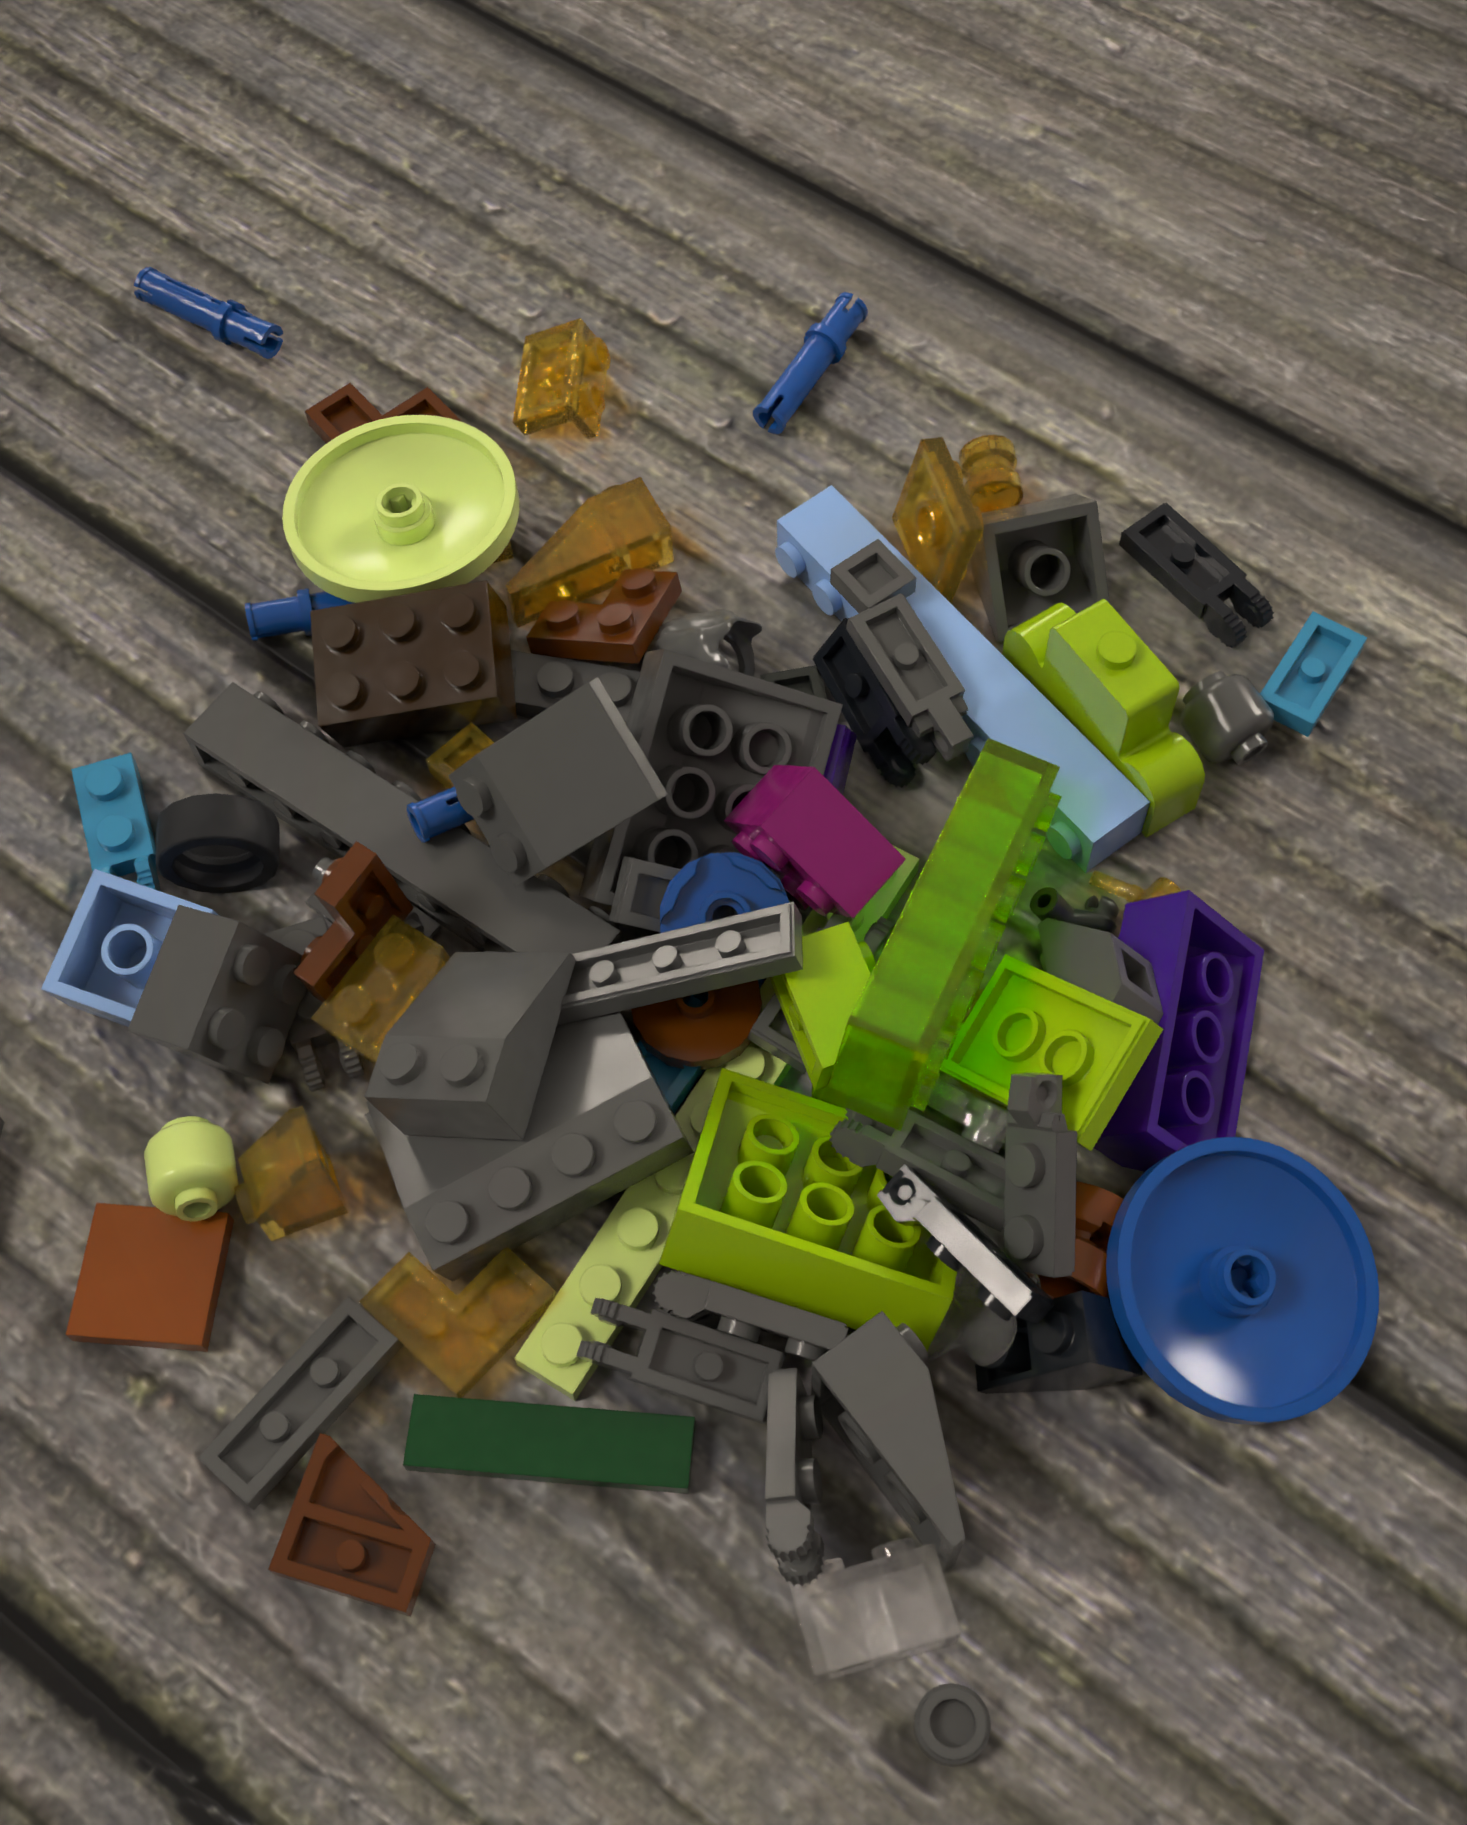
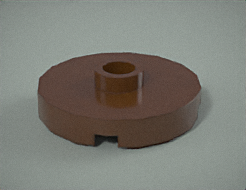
[631,980,762,1070]

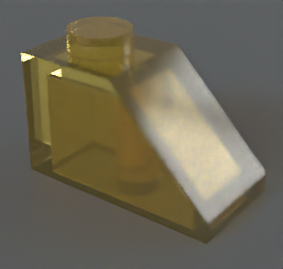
[234,1106,348,1241]

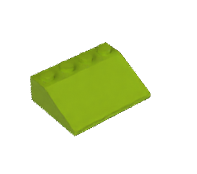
[659,1068,966,1351]

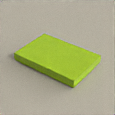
[937,954,1163,1151]

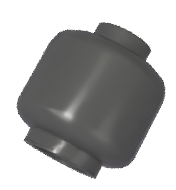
[1181,671,1274,765]

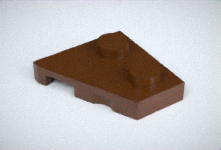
[268,1433,436,1617]

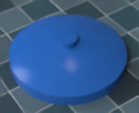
[1106,1137,1379,1425]

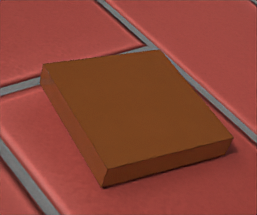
[66,1203,234,1352]

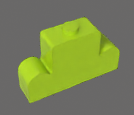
[1002,599,1205,838]

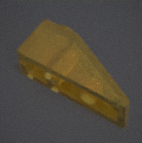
[505,477,674,628]

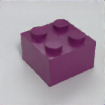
[724,765,906,918]

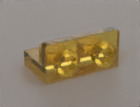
[513,318,611,439]

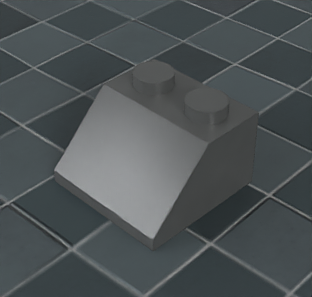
[964,494,1110,642]

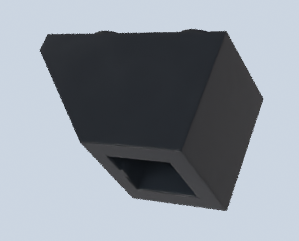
[972,1290,1143,1394]

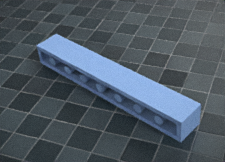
[775,485,1150,873]

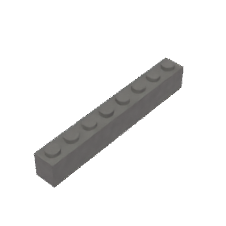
[183,682,622,954]

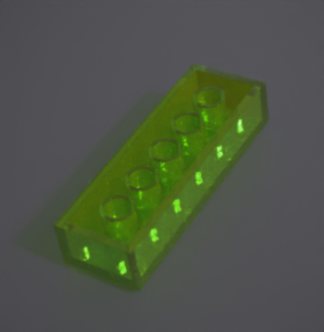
[825,738,1062,1131]

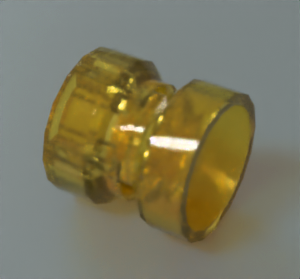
[958,435,1024,514]

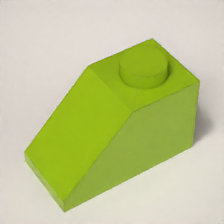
[769,922,877,1090]

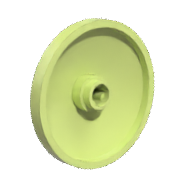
[282,415,520,603]

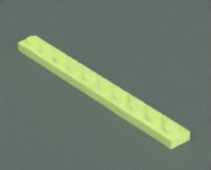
[514,845,919,1401]

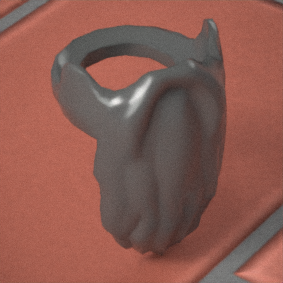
[642,609,762,677]

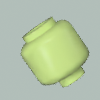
[144,1116,239,1222]

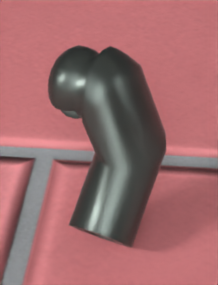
[1030,887,1119,933]

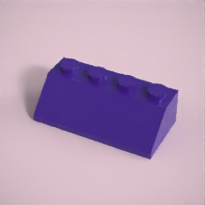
[1094,890,1264,1172]

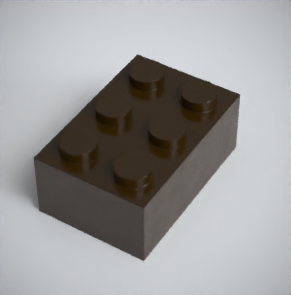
[310,580,517,748]

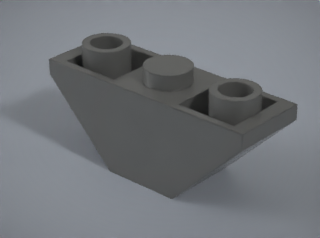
[1038,918,1163,1024]

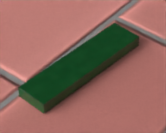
[403,1394,696,1494]

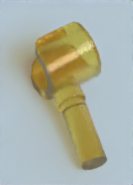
[1089,870,1181,903]

